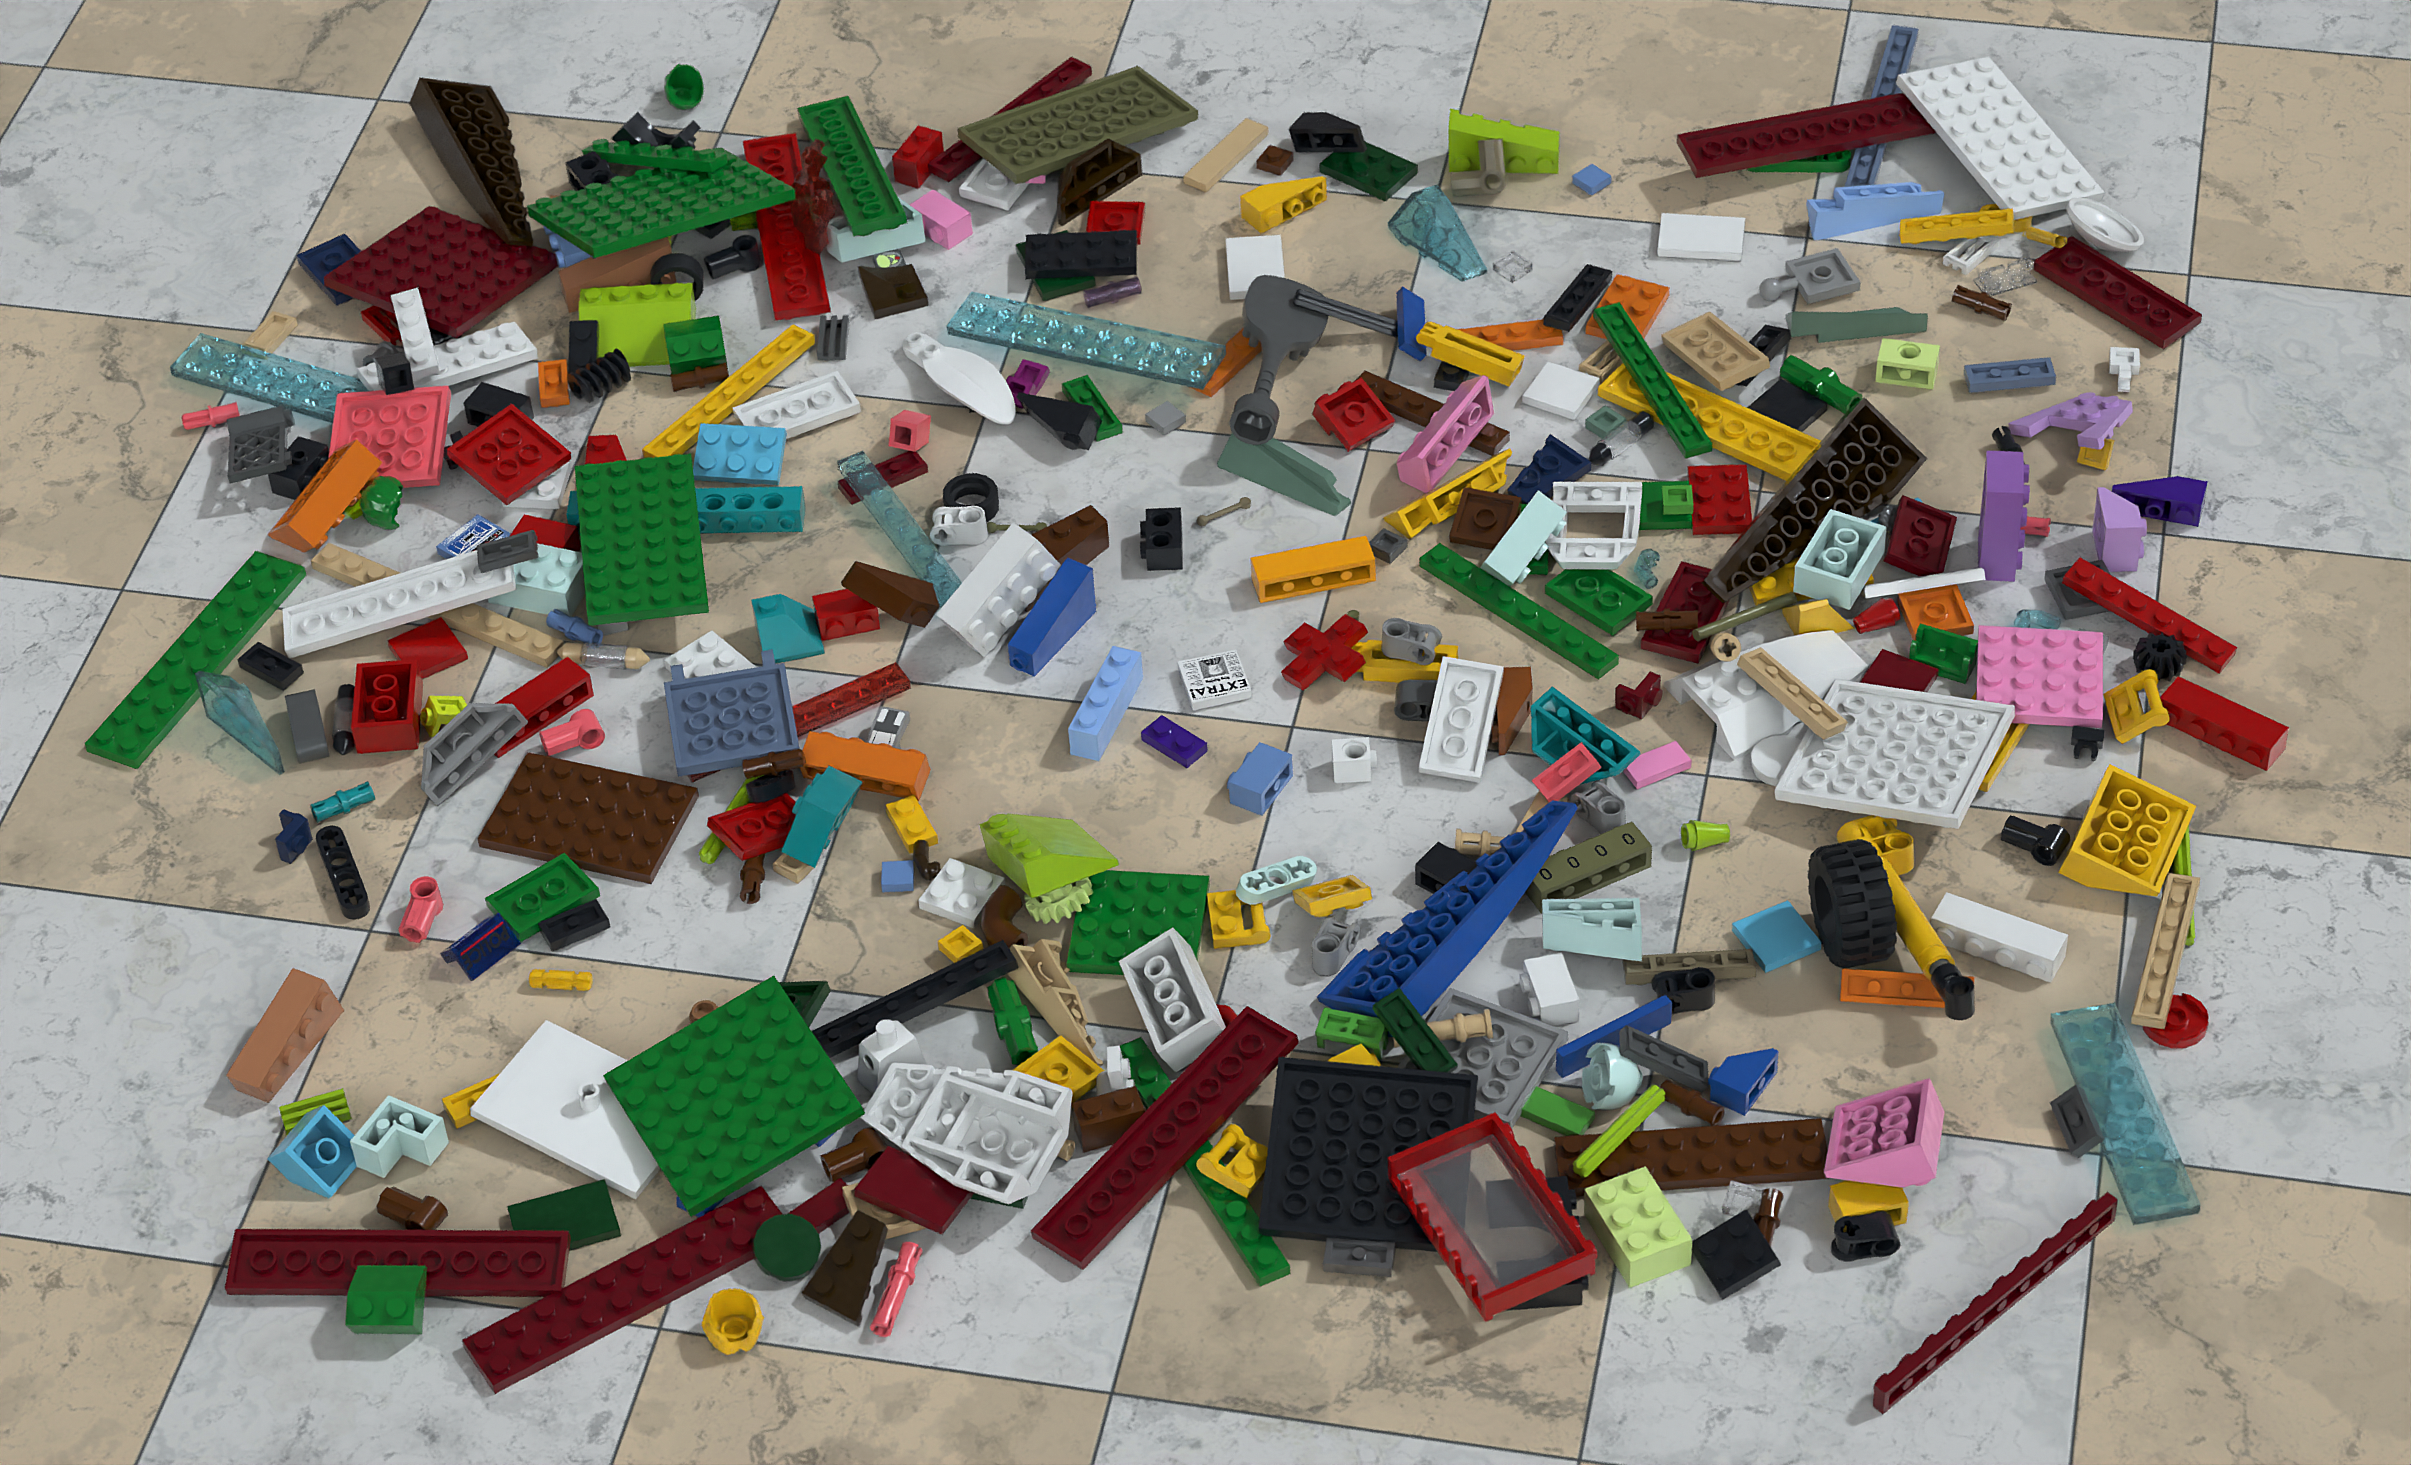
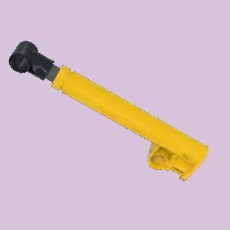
[1836,815,1975,1021]

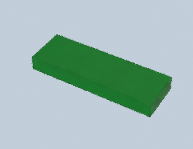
[1061,375,1123,442]

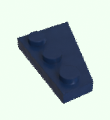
[1508,434,1591,504]

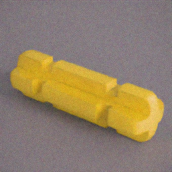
[529,969,593,991]

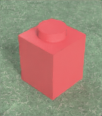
[889,410,931,452]

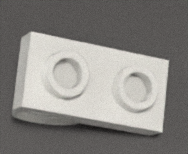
[1096,1045,1135,1096]

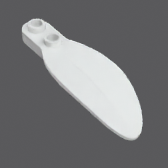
[903,332,1016,425]

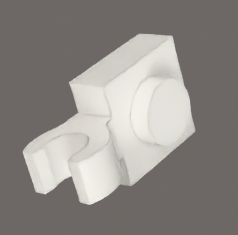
[2109,347,2140,392]

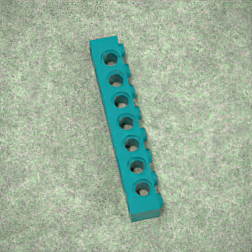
[566,486,806,536]

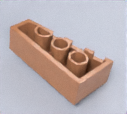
[226,968,345,1103]

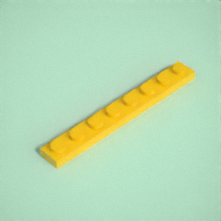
[642,324,815,458]

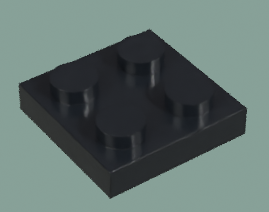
[1692,1209,1781,1300]

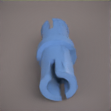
[546,609,603,648]

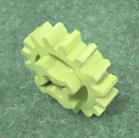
[1024,877,1093,924]

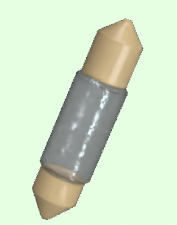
[557,642,650,670]

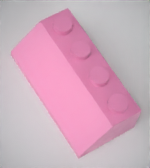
[1397,375,1494,493]

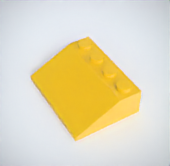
[2058,764,2196,897]

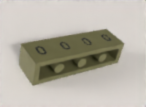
[1525,821,1652,914]

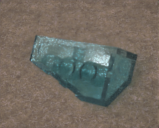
[1388,185,1487,282]
[195,671,285,775]

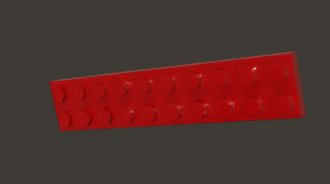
[743,133,831,321]

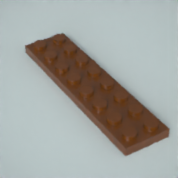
[1554,1118,1831,1197]

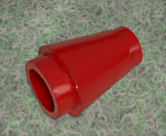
[1853,598,1901,634]

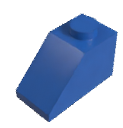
[1708,1048,1779,1116]

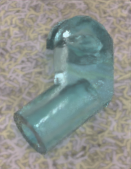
[2014,609,2061,630]

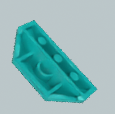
[1530,686,1641,785]

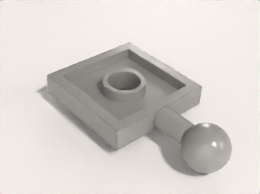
[1759,248,1860,304]

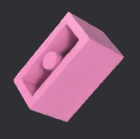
[910,190,973,250]

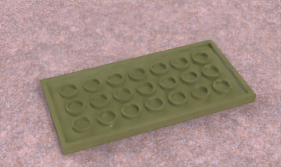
[957,66,1198,184]

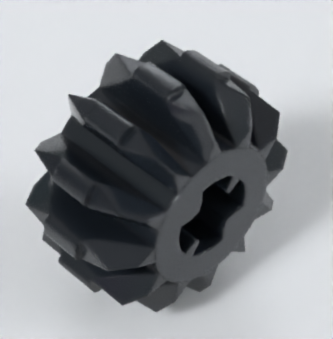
[2133,632,2187,682]

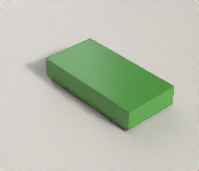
[1520,1086,1595,1136]

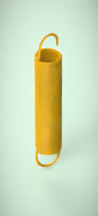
[2022,227,2067,248]

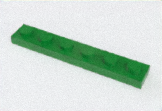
[582,139,728,173]

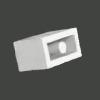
[1519,952,1579,1026]

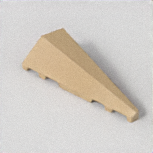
[1007,939,1103,1067]

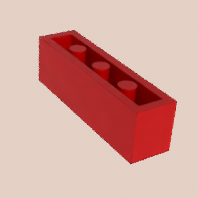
[494,657,594,758]
[2160,676,2289,771]

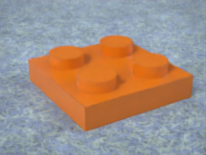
[1897,584,1974,641]

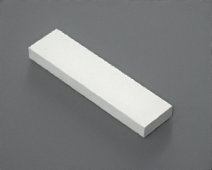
[1860,567,1986,598]

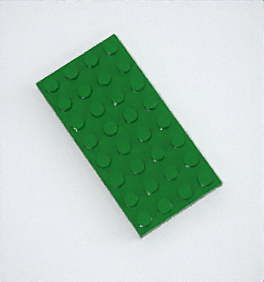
[575,454,709,626]

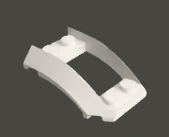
[1546,482,1642,570]

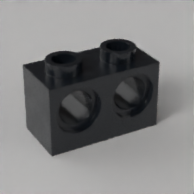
[565,151,619,191]
[1140,507,1183,571]

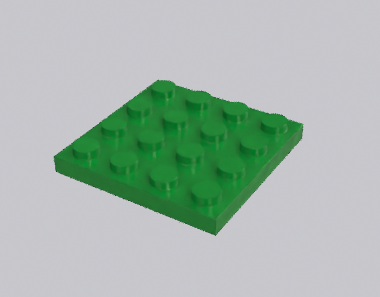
[1067,870,1210,975]

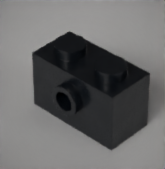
[268,436,329,500]

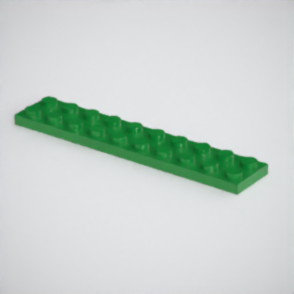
[797,95,907,237]
[85,551,306,769]

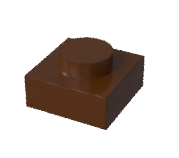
[1256,145,1294,176]

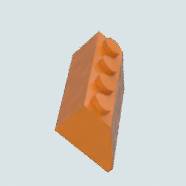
[268,439,383,552]

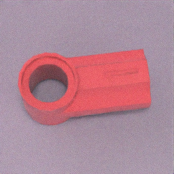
[539,709,605,756]
[399,876,444,943]

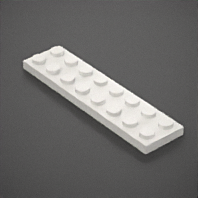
[282,550,516,658]

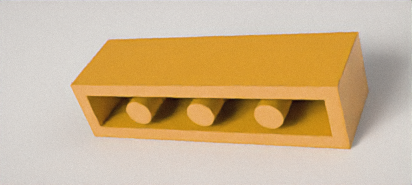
[1250,536,1376,603]

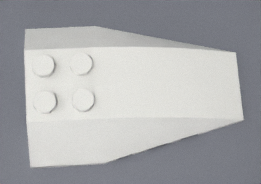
[1664,630,1868,760]
[860,1062,1073,1204]

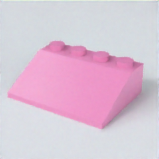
[1824,1078,1944,1187]

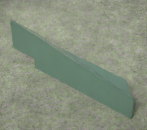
[1785,307,1928,343]
[1217,433,1351,516]

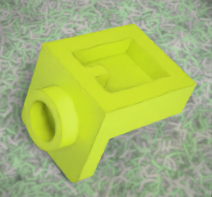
[420,696,467,737]

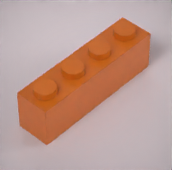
[800,731,931,801]

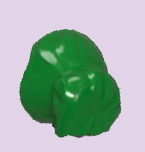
[664,64,704,110]

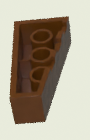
[1024,505,1110,613]

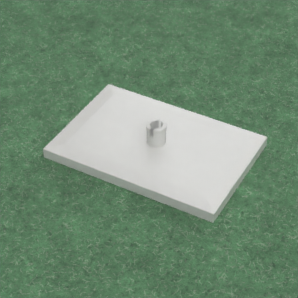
[470,1020,660,1200]

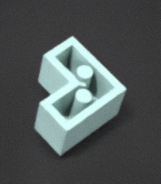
[350,1095,449,1178]

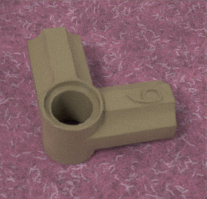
[1451,139,1508,196]

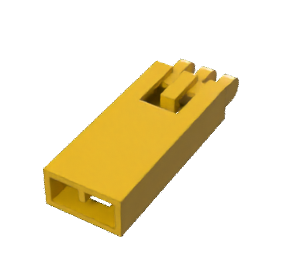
[1416,321,1525,387]
[1351,640,1458,683]

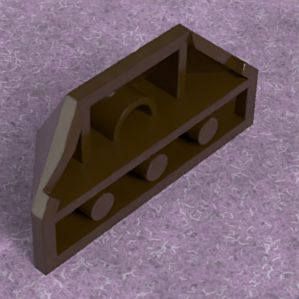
[1057,138,1142,226]

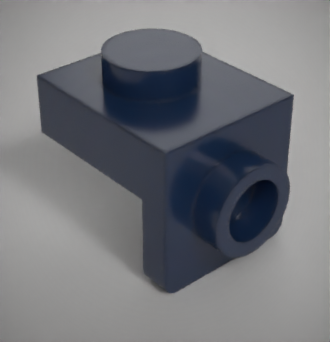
[275,809,313,864]

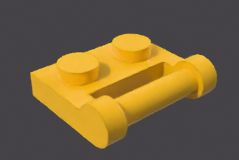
[2103,669,2170,744]
[1207,888,1271,949]
[1196,1124,1268,1198]

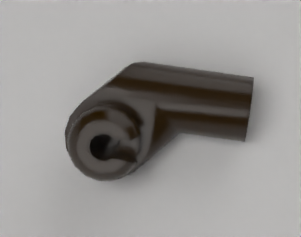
[913,840,941,880]

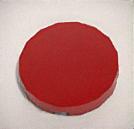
[2142,993,2209,1048]

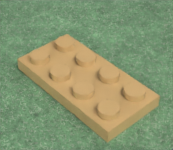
[1661,311,1770,391]

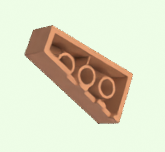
[558,237,677,313]

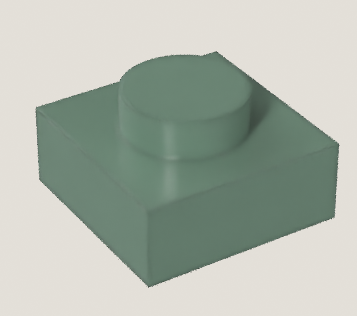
[1585,405,1627,441]

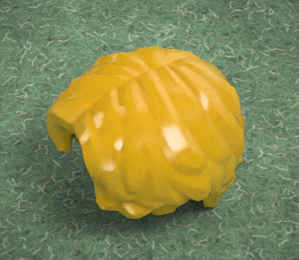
[701,1288,764,1355]

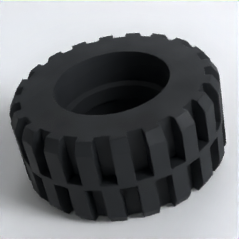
[1807,839,1897,968]

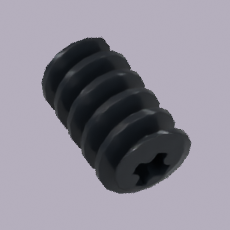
[567,348,631,403]

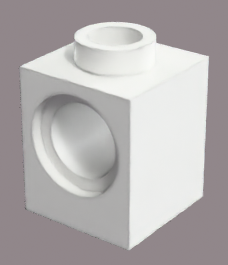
[1332,737,1377,783]

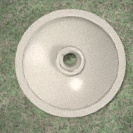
[2066,197,2144,252]

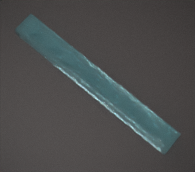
[837,451,962,608]

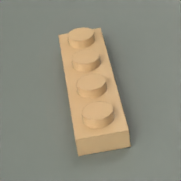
[1737,647,1848,740]

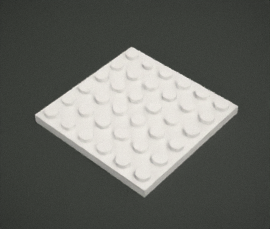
[1775,679,2015,829]

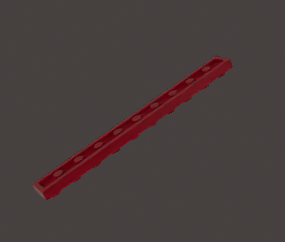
[1873,1192,2118,1414]

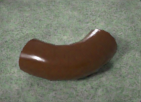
[981,885,1028,948]

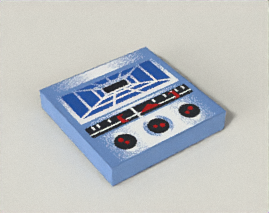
[436,514,511,559]

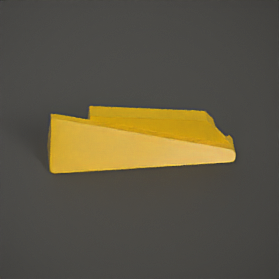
[1383,448,1512,539]

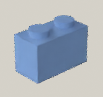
[1227,742,1293,816]

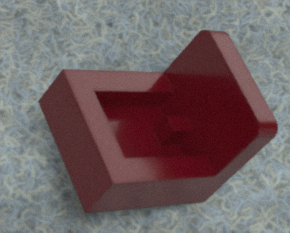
[1615,671,1663,720]

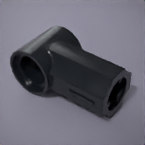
[704,235,761,280]
[2001,815,2071,866]

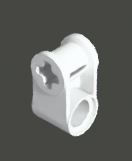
[930,506,988,546]

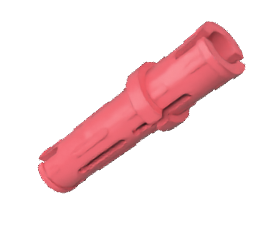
[870,1242,922,1337]

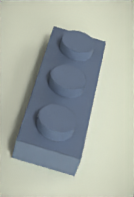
[1964,357,2056,393]

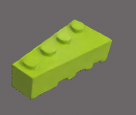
[1448,108,1560,174]

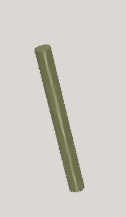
[1692,592,1797,641]

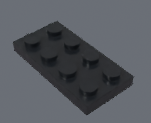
[1025,230,1137,279]

